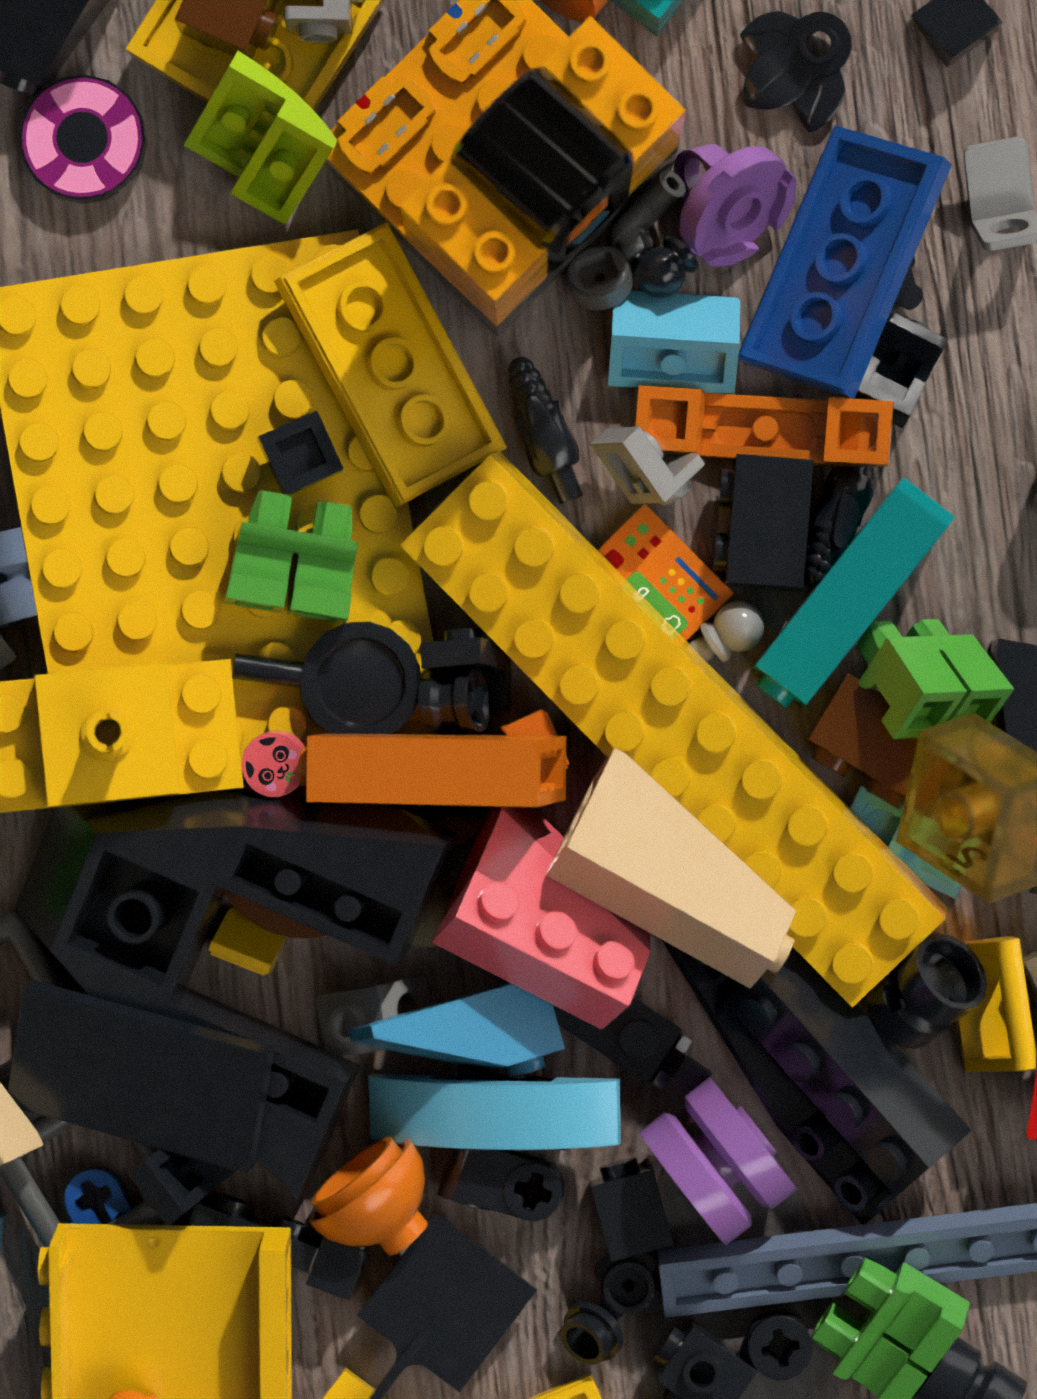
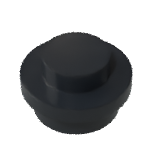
[561,1302,623,1365]

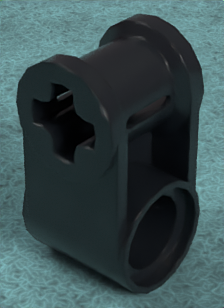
[437,1148,565,1221]

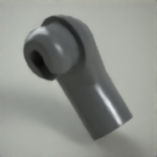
[610,170,686,261]

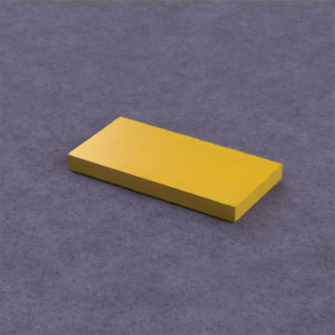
[274,222,507,508]

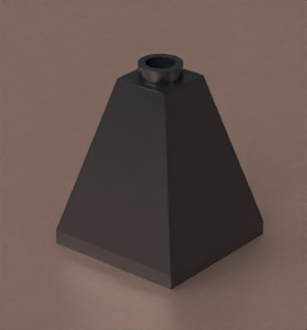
[0,0,109,95]

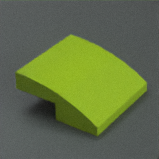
[183,51,338,225]

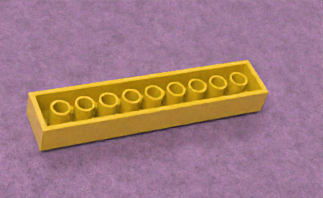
[400,452,948,1008]

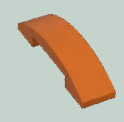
[635,385,894,467]

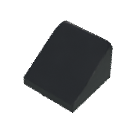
[910,0,1003,67]

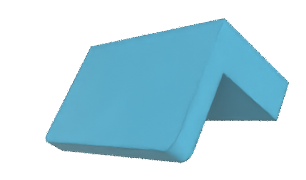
[608,290,740,394]

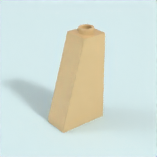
[546,748,796,988]

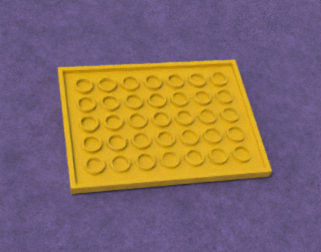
[0,229,433,766]

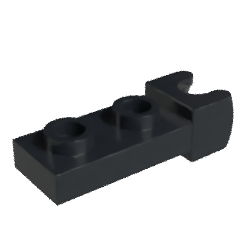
[187,1192,369,1300]

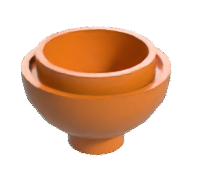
[309,1136,428,1256]

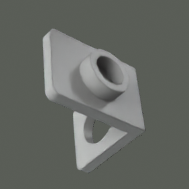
[963,136,1037,251]
[316,975,431,1056]

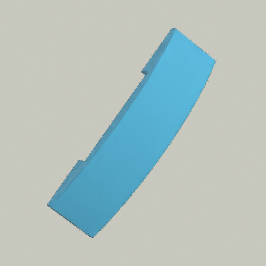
[368,1074,621,1150]

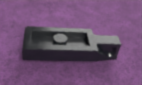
[553,997,713,1090]

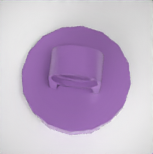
[673,144,797,267]

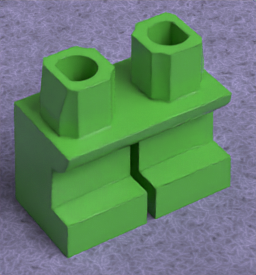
[224,490,358,624]
[857,619,1014,739]
[811,1258,970,1399]

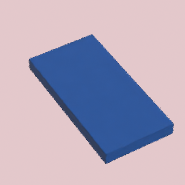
[738,125,952,399]

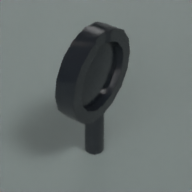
[232,621,421,734]

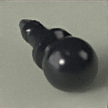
[635,235,699,298]

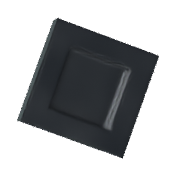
[257,411,344,496]

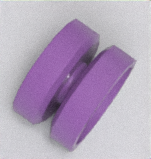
[639,1077,798,1245]

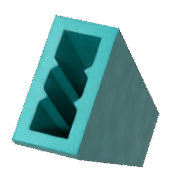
[752,477,955,708]

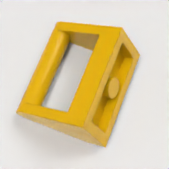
[956,936,1037,1072]

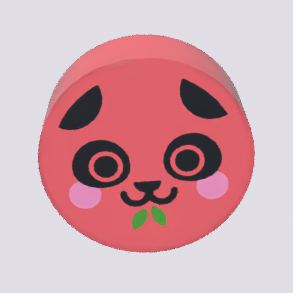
[242,730,306,797]

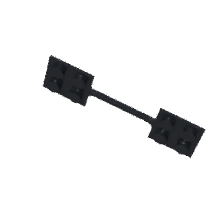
[357,1212,537,1399]

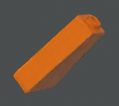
[298,734,566,807]

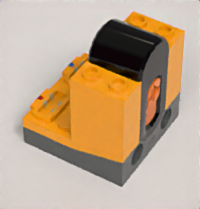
[324,0,686,337]

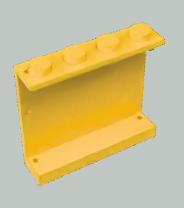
[38,1223,292,1399]

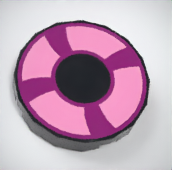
[19,74,148,204]

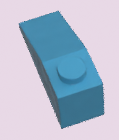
[348,982,565,1077]

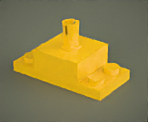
[0,659,244,813]

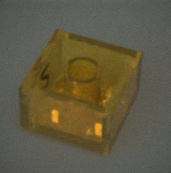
[896,713,1037,904]

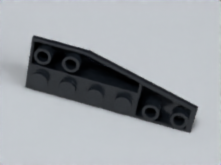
[661,939,972,1225]

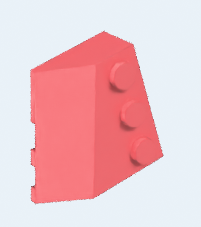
[431,806,651,1030]

